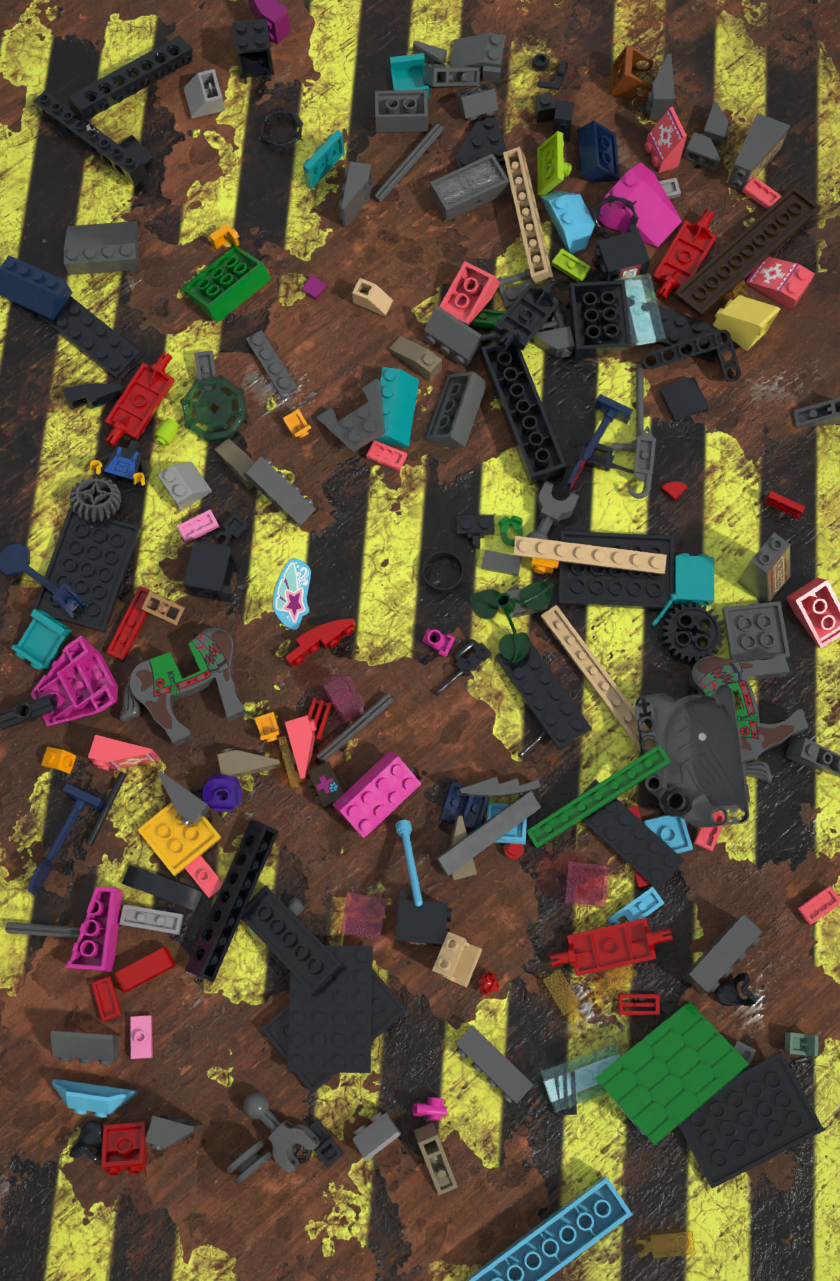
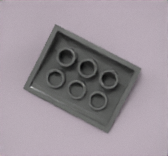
[64,221,140,275]

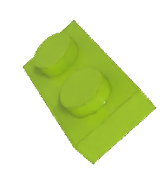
[551,249,591,283]

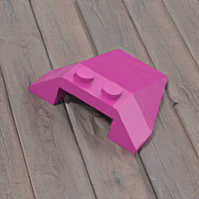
[593,163,682,248]
[31,636,118,726]

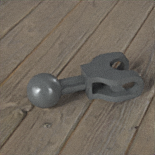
[526,481,579,540]
[243,1092,320,1173]

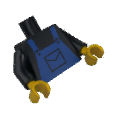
[90,440,150,487]

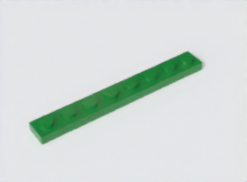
[526,744,672,848]

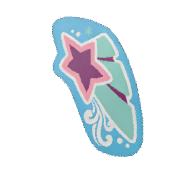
[273,558,311,630]

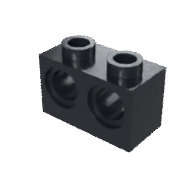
[552,100,574,141]

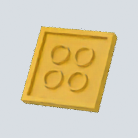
[138,802,221,876]

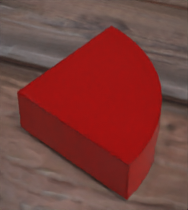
[661,482,688,501]

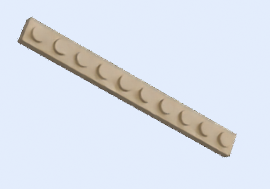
[541,605,655,753]

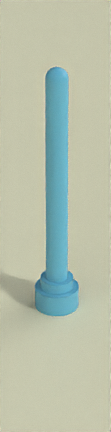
[395,820,423,907]

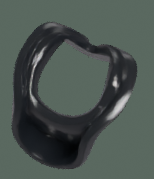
[715,973,757,1006]
[69,1121,103,1161]

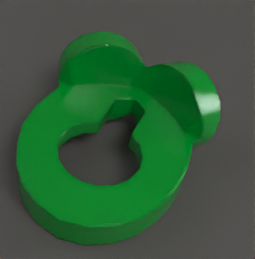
[498,516,523,547]

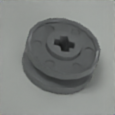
[226,1140,273,1185]

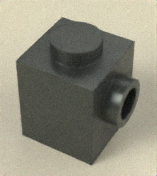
[534,93,556,123]

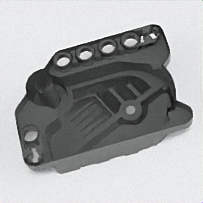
[635,685,750,828]

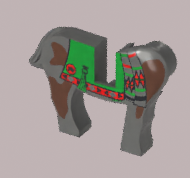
[120,628,247,746]
[691,654,808,783]

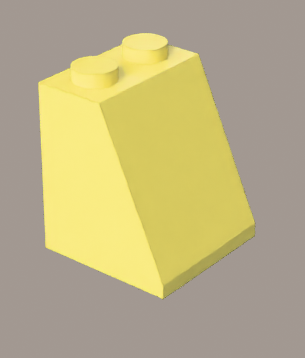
[713,295,780,351]

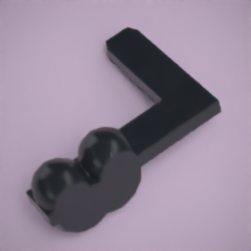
[537,61,568,90]

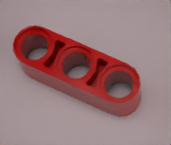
[114,947,176,993]

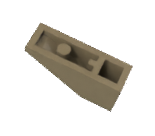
[389,336,442,382]
[214,438,254,490]
[217,748,282,777]
[449,814,477,880]
[414,1122,458,1195]

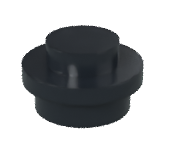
[532,54,549,71]

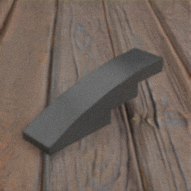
[456,777,541,797]

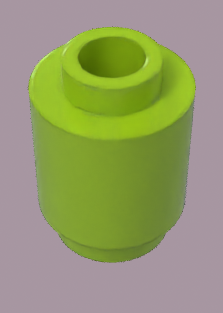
[153,418,179,446]

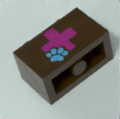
[307,762,343,810]

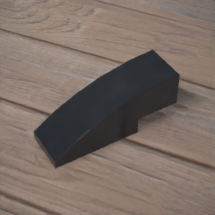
[63,383,123,410]

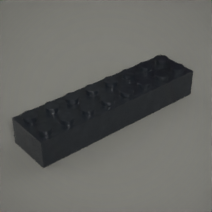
[480,343,567,485]

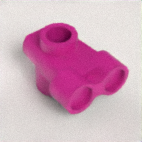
[422,628,455,658]
[412,1097,447,1121]

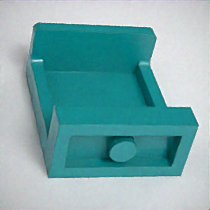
[390,53,430,99]
[673,553,714,606]
[11,609,72,670]

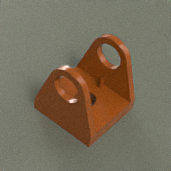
[610,45,653,98]

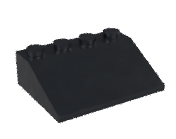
[568,280,632,359]

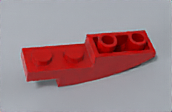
[285,619,356,668]

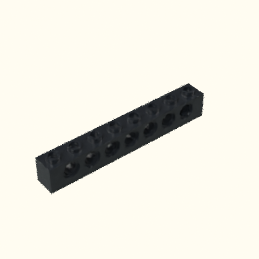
[69,36,193,122]
[33,90,147,186]
[185,820,279,983]

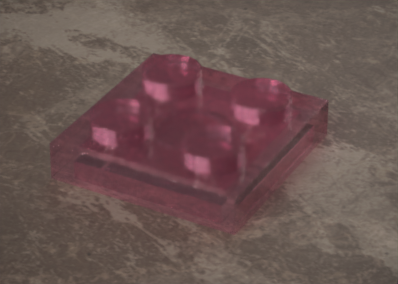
[340,892,387,940]

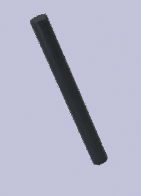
[85,771,127,846]

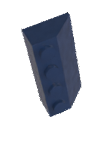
[0,255,73,320]

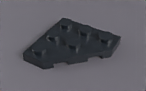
[455,115,507,169]

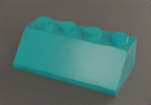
[372,367,419,448]

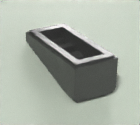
[413,41,447,64]

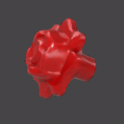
[478,972,499,996]

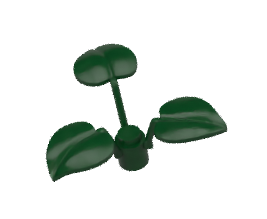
[470,581,553,663]

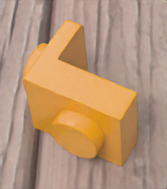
[209,224,239,249]
[282,409,311,439]
[530,558,559,574]
[255,712,281,743]
[41,747,76,774]

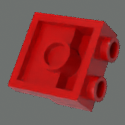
[101,1122,147,1176]

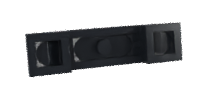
[122,865,203,912]

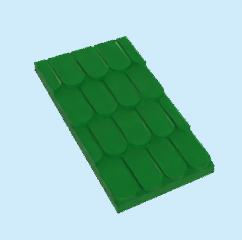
[595,1002,749,1146]

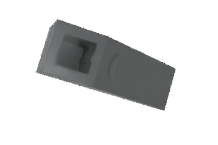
[785,738,840,777]

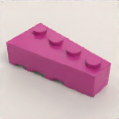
[66,887,123,972]

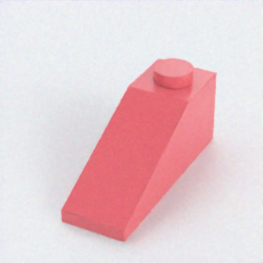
[285,716,317,780]

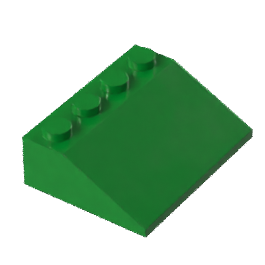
[181,245,271,323]

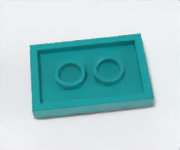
[303,130,345,190]

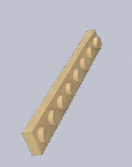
[513,536,667,574]

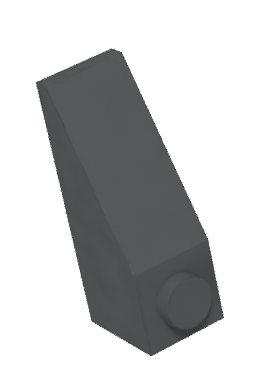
[424,64,480,87]
[794,397,840,428]
[158,771,210,827]

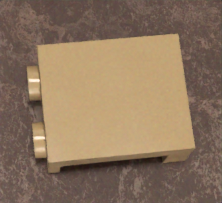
[432,932,482,988]

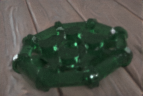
[180,375,248,442]

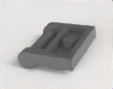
[497,269,536,309]

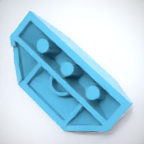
[540,190,595,255]
[52,1079,138,1117]

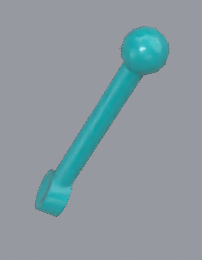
[652,593,678,627]

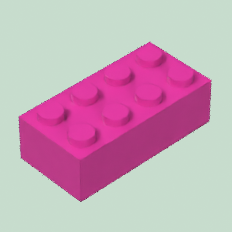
[333,751,421,838]

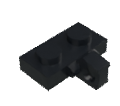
[456,515,495,549]

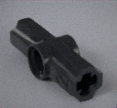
[0,694,58,730]

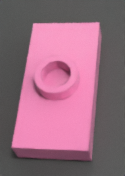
[177,509,219,543]
[130,1015,153,1059]

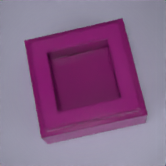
[302,275,327,301]

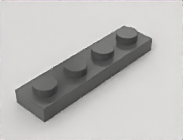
[246,330,297,398]

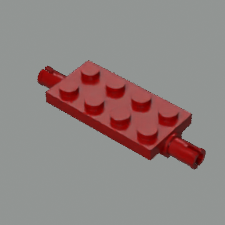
[652,209,717,301]
[105,351,175,447]
[550,918,673,976]

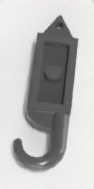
[628,426,656,499]

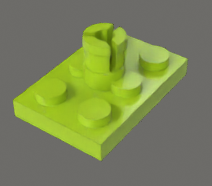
[537,131,572,196]

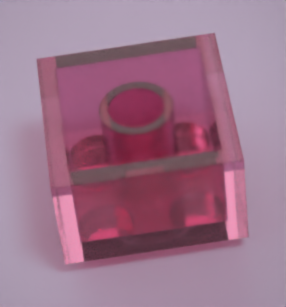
[322,672,365,724]
[563,861,609,909]

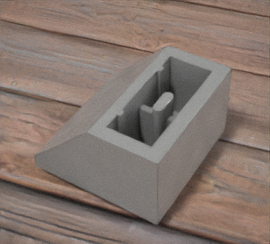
[184,69,225,118]

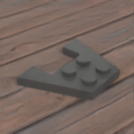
[316,378,385,452]

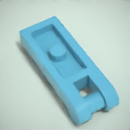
[607,887,665,925]

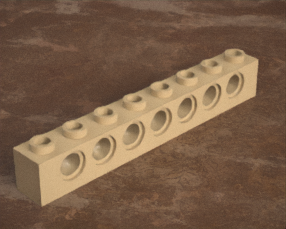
[503,147,554,286]

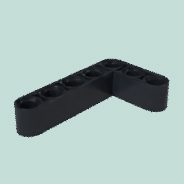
[642,329,741,382]

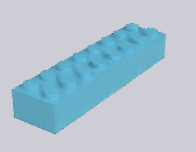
[467,1175,633,1281]

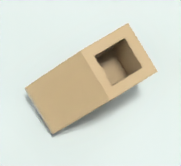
[352,278,393,317]

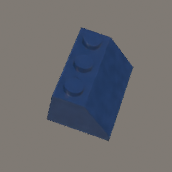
[577,120,620,182]

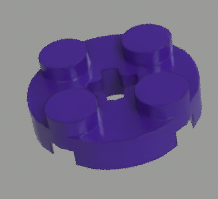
[202,774,243,812]

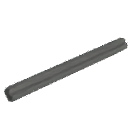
[374,123,443,202]

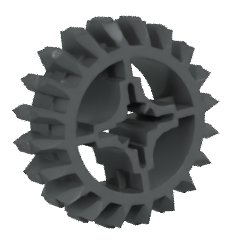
[69,476,121,522]

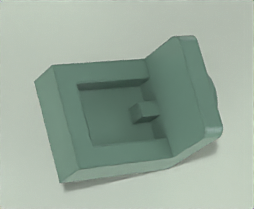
[785,1032,819,1056]

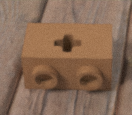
[142,590,185,625]

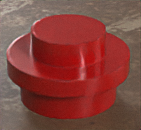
[504,843,524,860]

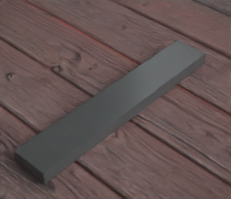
[436,791,541,876]

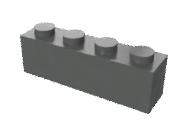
[243,457,316,527]
[456,1026,533,1104]

